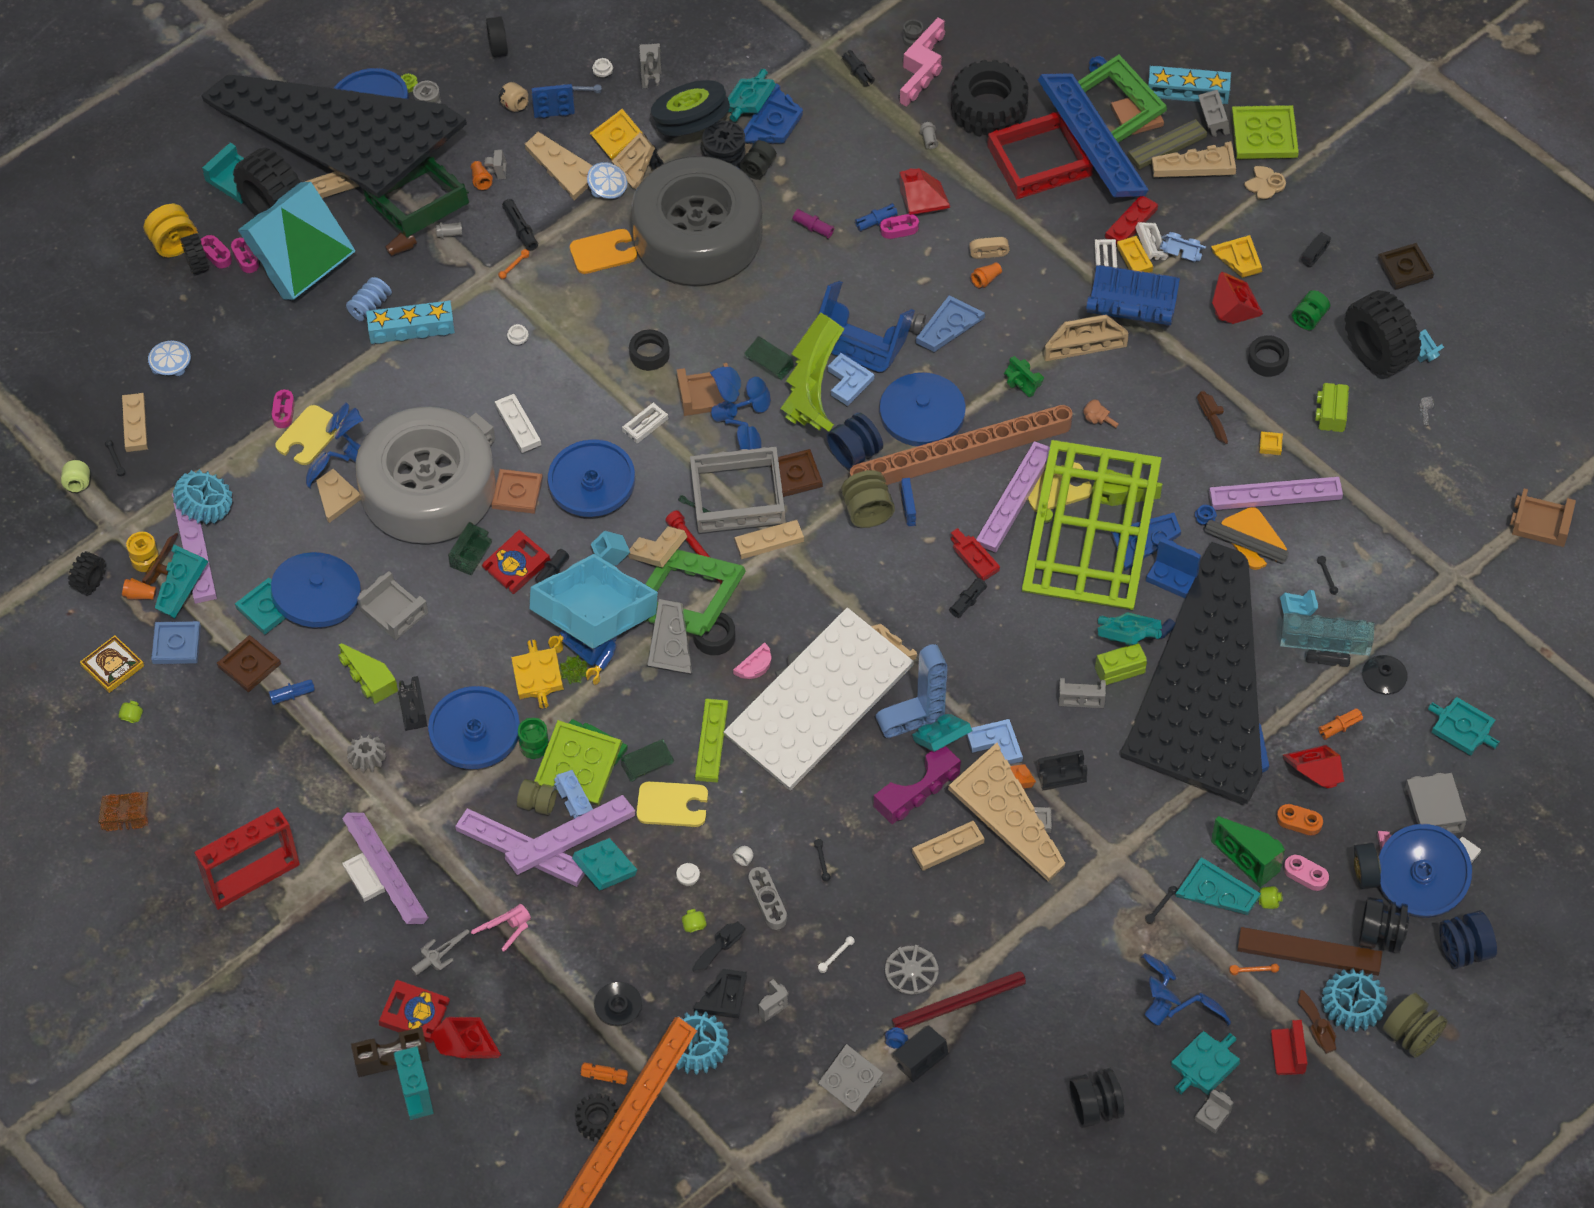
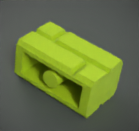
[1315,383,1349,432]
[1095,643,1147,685]

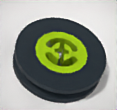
[651,80,730,136]

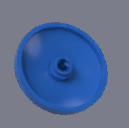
[334,68,409,99]
[880,372,966,447]
[548,439,635,517]
[271,552,361,627]
[428,686,520,769]
[1378,824,1472,918]

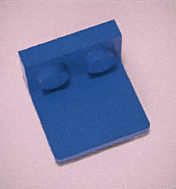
[532,84,575,118]
[1146,538,1201,599]

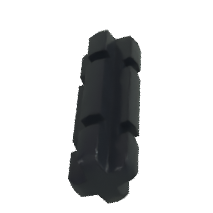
[1306,649,1351,667]

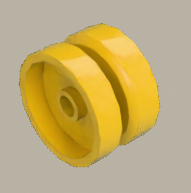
[143,204,198,257]

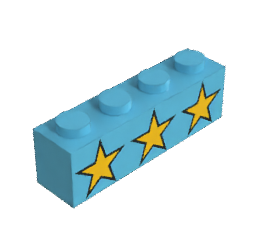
[1148,66,1231,104]
[366,301,455,344]

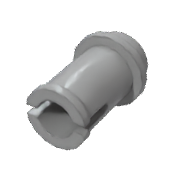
[920,122,938,149]
[436,222,462,239]

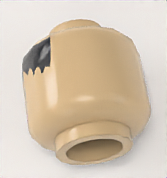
[499,82,528,112]

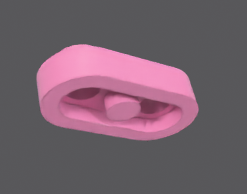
[1284,855,1329,891]

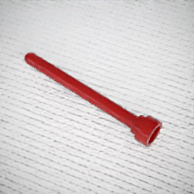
[665,510,723,584]

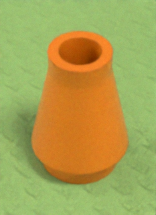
[470,161,493,190]
[971,262,1002,288]
[122,578,156,600]

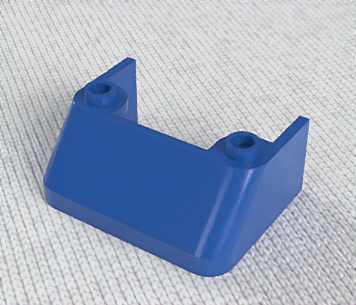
[819,281,915,372]

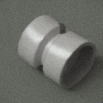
[413,81,441,103]

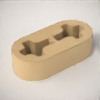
[969,237,1010,259]

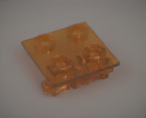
[98,792,148,831]

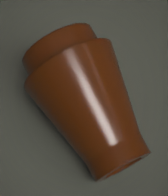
[385,232,417,257]

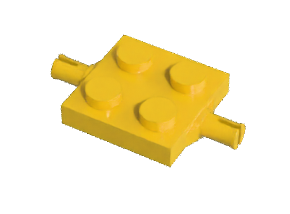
[511,640,564,709]

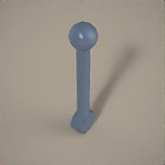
[562,84,602,93]

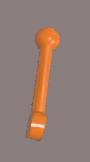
[498,249,529,279]
[1230,963,1279,975]

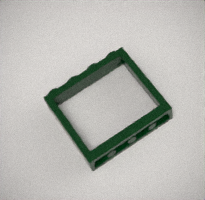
[362,156,469,237]

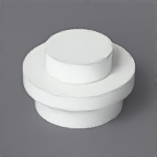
[593,58,613,77]
[507,324,529,345]
[676,863,700,886]

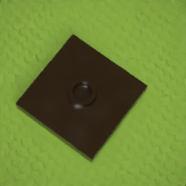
[1378,243,1434,289]

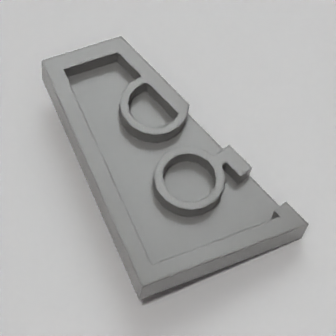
[647,599,692,674]

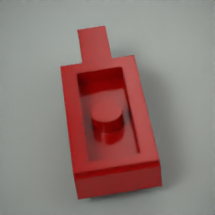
[950,528,1000,581]

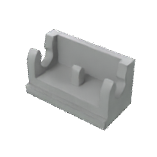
[640,44,661,88]
[1198,90,1230,137]
[1059,678,1106,708]

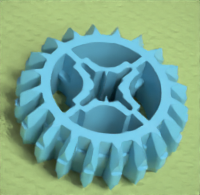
[173,469,232,524]
[1322,968,1387,1032]
[665,1011,729,1075]

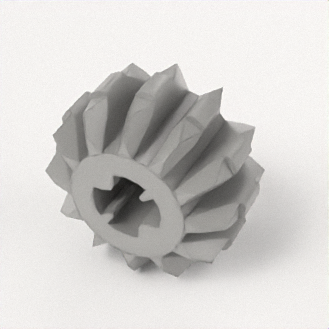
[347,733,386,773]

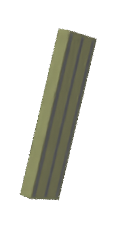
[1128,119,1207,170]

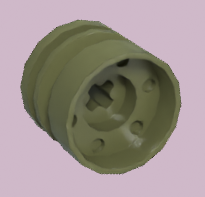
[841,470,895,528]
[1383,993,1448,1058]

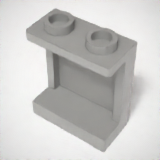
[357,571,428,640]
[1404,773,1467,833]

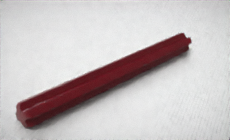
[892,971,1026,1030]

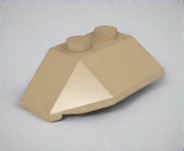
[1044,315,1129,361]

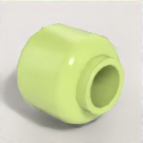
[61,460,90,492]

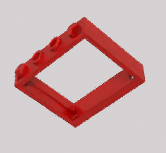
[987,112,1093,200]
[194,807,300,910]

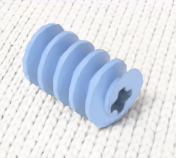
[346,277,392,321]

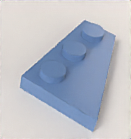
[916,295,985,352]

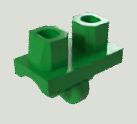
[1004,356,1044,397]

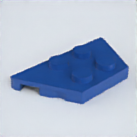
[743,83,803,143]

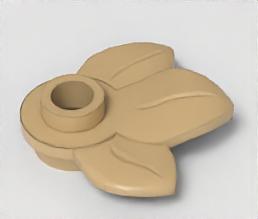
[1244,166,1286,199]

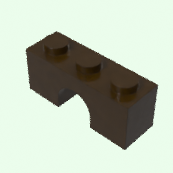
[351,1027,429,1078]

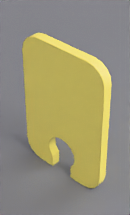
[276,405,337,465]
[1027,462,1092,512]
[637,782,708,827]

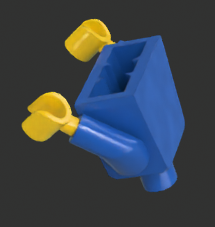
[548,630,617,685]

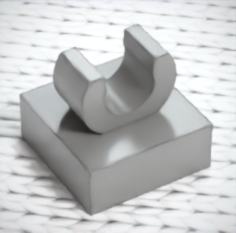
[484,150,507,179]

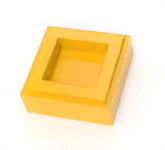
[1259,431,1283,455]

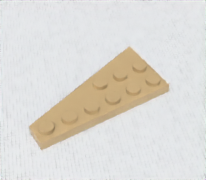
[948,743,1065,882]

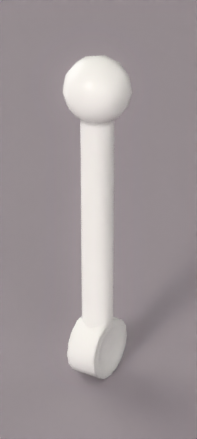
[818,936,855,973]

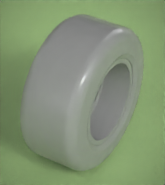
[355,407,496,544]

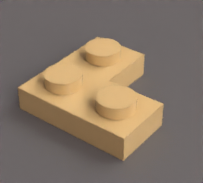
[628,526,687,567]

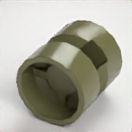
[517,779,557,816]

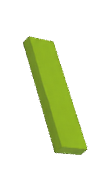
[695,699,728,783]

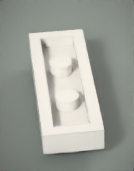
[495,394,541,453]

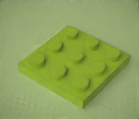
[1232,106,1299,159]
[534,720,623,806]

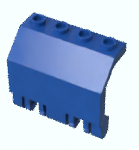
[1086,265,1180,326]

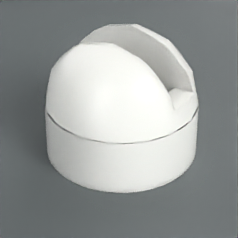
[733,846,753,866]

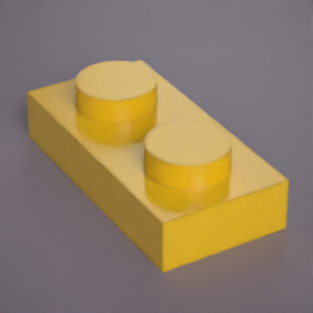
[1117,236,1153,273]

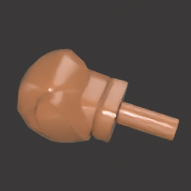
[1083,399,1119,428]

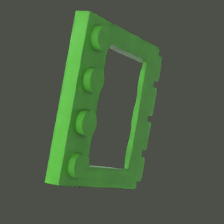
[1078,55,1167,143]
[645,549,746,636]

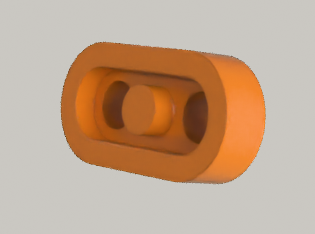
[1277,804,1323,835]

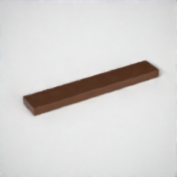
[1237,927,1382,976]

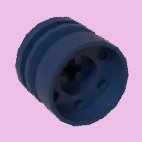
[826,412,883,470]
[1439,910,1497,969]

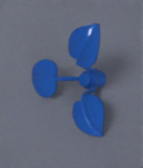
[710,367,771,450]
[306,402,364,489]
[1141,953,1231,1026]

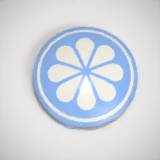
[587,162,627,199]
[148,341,191,376]

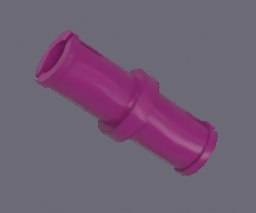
[792,209,835,239]

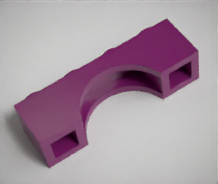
[874,746,961,824]

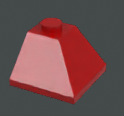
[899,168,950,215]
[1212,272,1263,324]
[1283,745,1344,788]
[430,1017,501,1058]

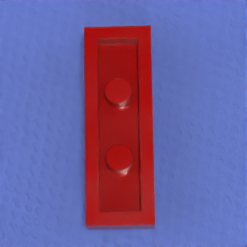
[1105,196,1158,245]

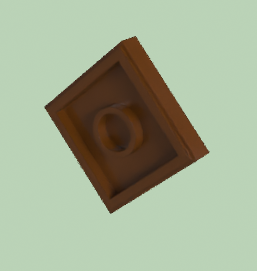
[770,449,823,497]
[217,635,281,693]

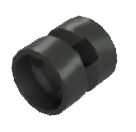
[740,140,777,179]

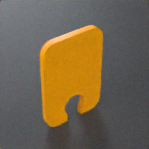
[570,229,637,274]
[1221,507,1287,570]

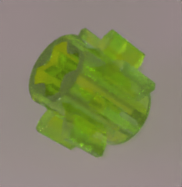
[560,655,587,684]

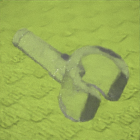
[1419,396,1434,427]

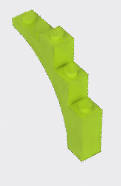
[780,312,844,432]

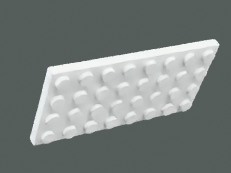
[724,608,914,791]

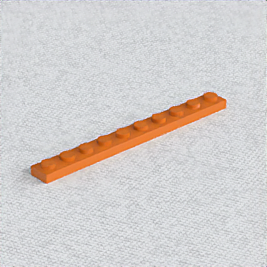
[558,1017,697,1208]

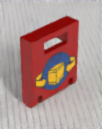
[482,530,551,594]
[379,980,450,1043]

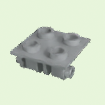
[819,1044,884,1112]

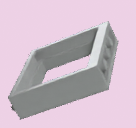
[690,447,786,533]

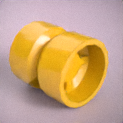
[126,532,159,572]

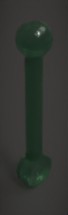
[678,495,715,513]

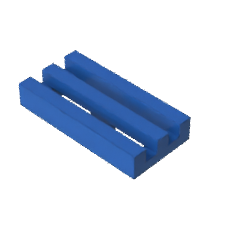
[901,478,916,526]

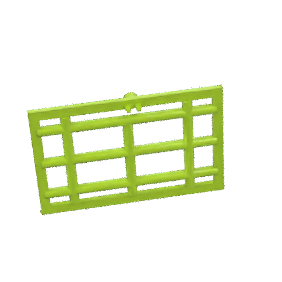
[1022,440,1162,610]

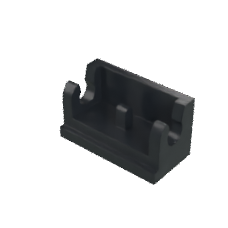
[398,676,428,731]
[1037,750,1087,791]
[893,1025,949,1082]

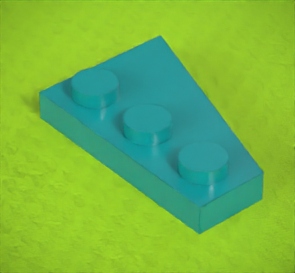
[155,545,209,619]
[1176,857,1261,915]

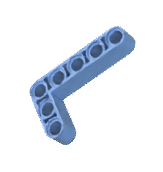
[875,644,947,738]

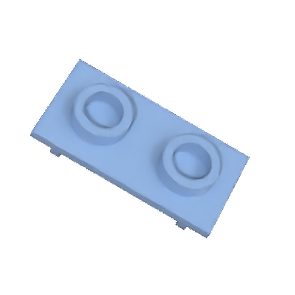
[1160,232,1206,262]
[554,770,593,819]

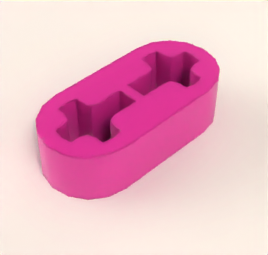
[880,214,919,239]
[201,235,232,268]
[231,238,259,273]
[272,389,295,429]

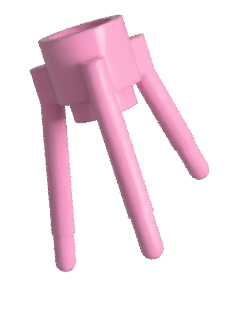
[471,904,531,951]

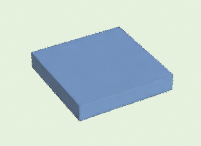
[151,621,201,664]

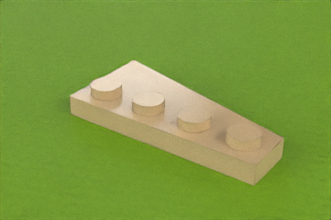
[525,132,592,200]
[1152,142,1236,177]

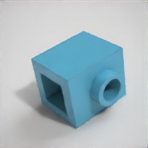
[591,531,630,566]

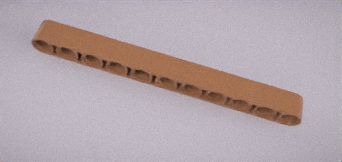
[850,405,1073,485]

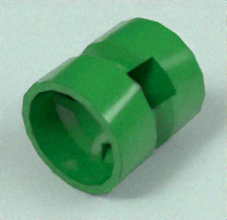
[1292,290,1331,330]
[518,717,549,759]

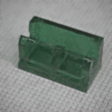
[744,336,795,380]
[448,522,492,576]
[621,739,674,782]

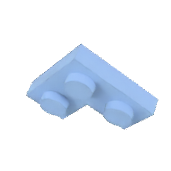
[828,353,874,406]
[966,719,1023,764]

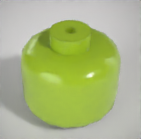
[118,701,143,723]
[1259,886,1283,909]
[682,909,707,933]

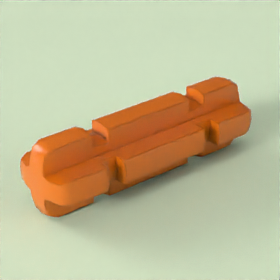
[581,1062,628,1084]

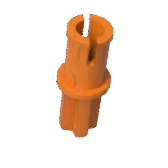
[1318,709,1363,740]

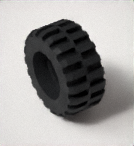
[951,60,1029,137]
[233,148,302,217]
[1344,290,1421,376]

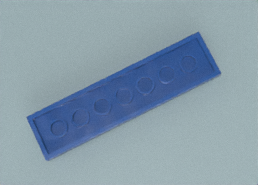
[1038,74,1149,197]

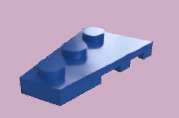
[1111,513,1181,571]

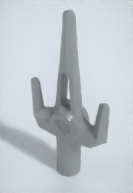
[411,929,469,976]

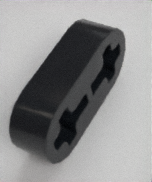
[1301,232,1331,267]

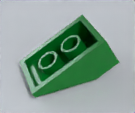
[1211,816,1285,888]

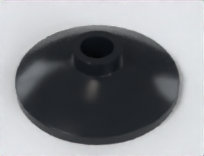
[1362,655,1408,695]
[594,982,642,1026]

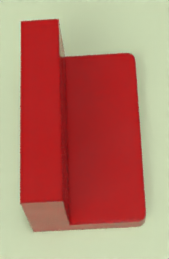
[1271,1020,1308,1075]

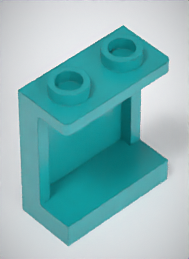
[202,143,244,204]
[394,1046,434,1120]

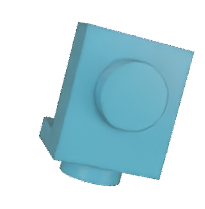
[1417,329,1444,363]
[1280,590,1318,620]

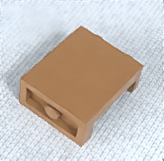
[677,363,738,416]
[1510,488,1576,547]

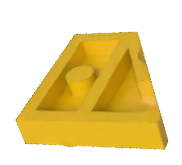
[1211,235,1262,278]

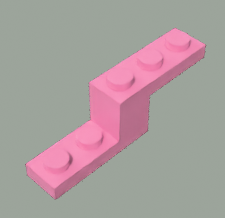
[900,18,945,107]

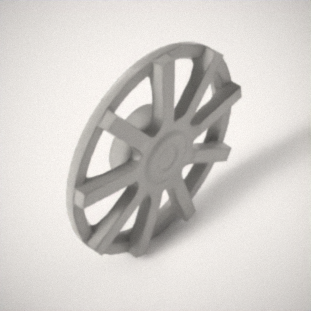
[885,945,938,994]

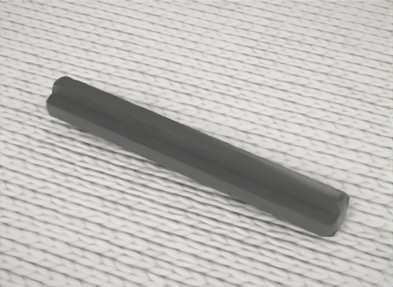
[1205,520,1289,563]

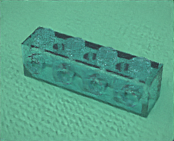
[1280,613,1374,656]

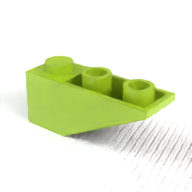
[1091,469,1163,506]
[338,643,398,704]

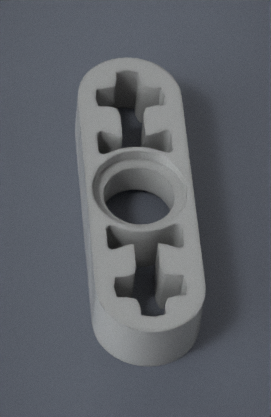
[749,867,787,930]

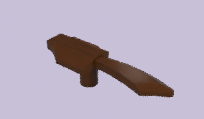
[1197,391,1228,444]
[142,533,178,585]
[1298,990,1336,1054]

